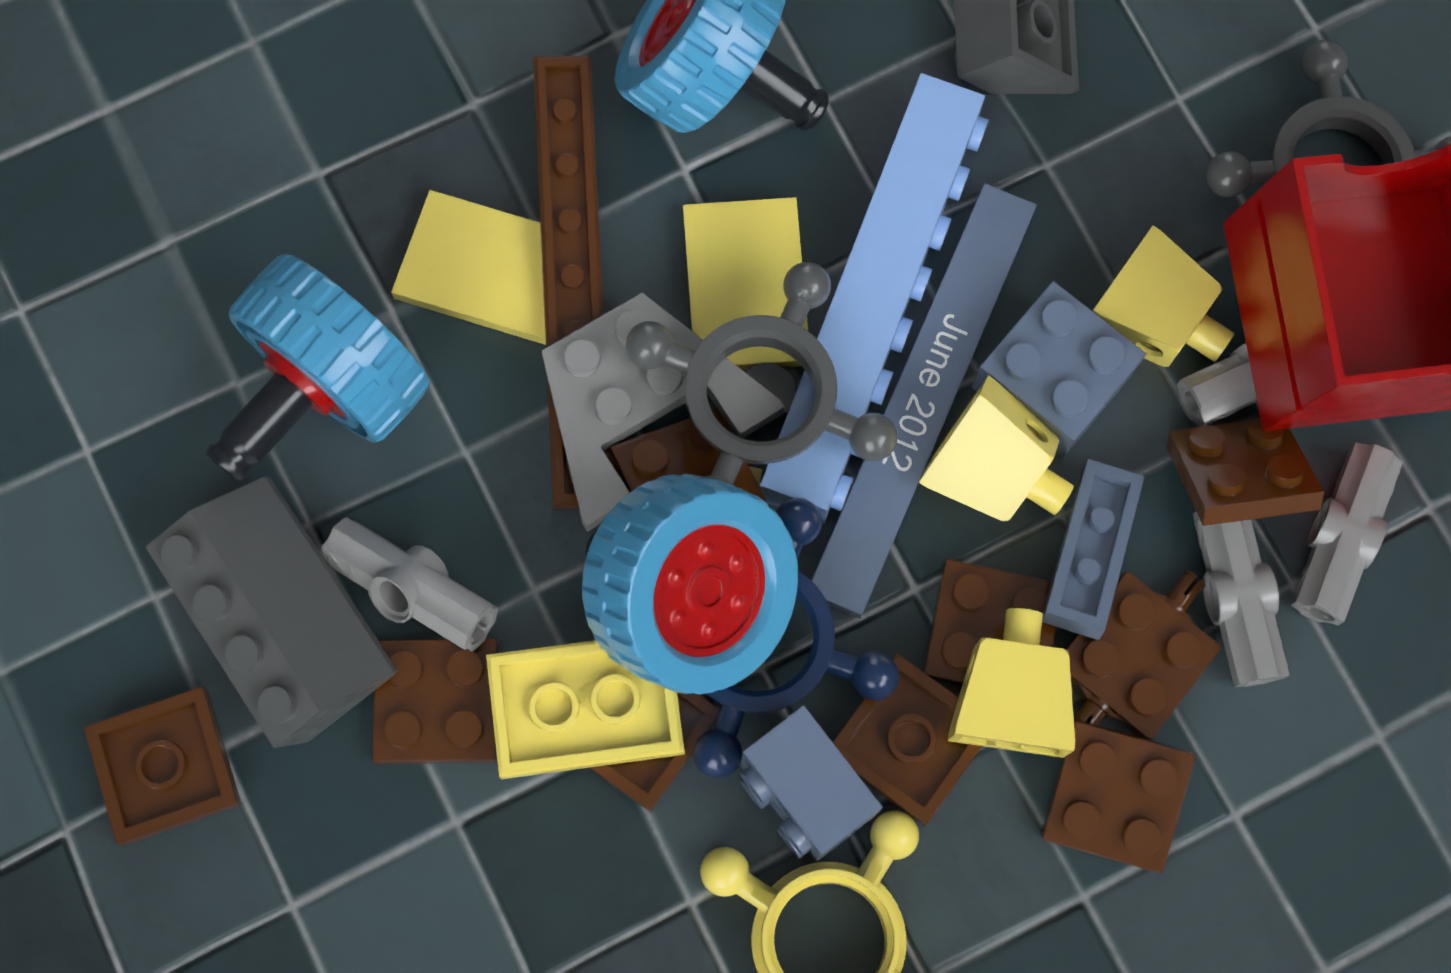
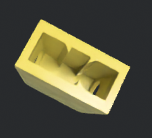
[1092,226,1235,367]
[919,375,1074,521]
[948,608,1075,758]

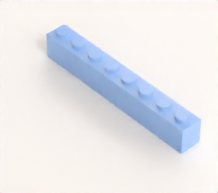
[760,73,989,524]

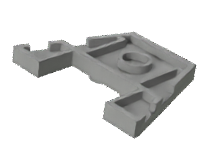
[542,293,785,532]

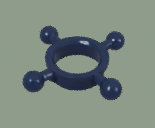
[693,498,899,778]

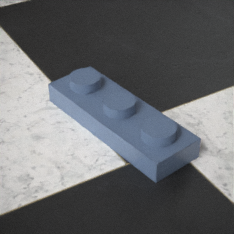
[1042,459,1145,640]

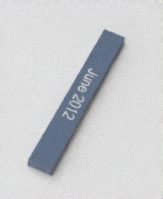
[811,183,1037,619]

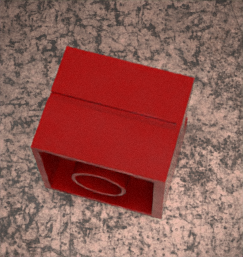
[1223,144,1451,432]

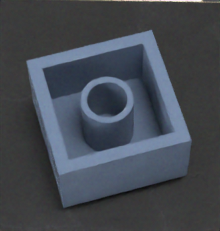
[971,281,1147,459]
[739,705,883,863]

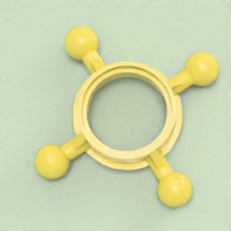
[700,810,919,973]

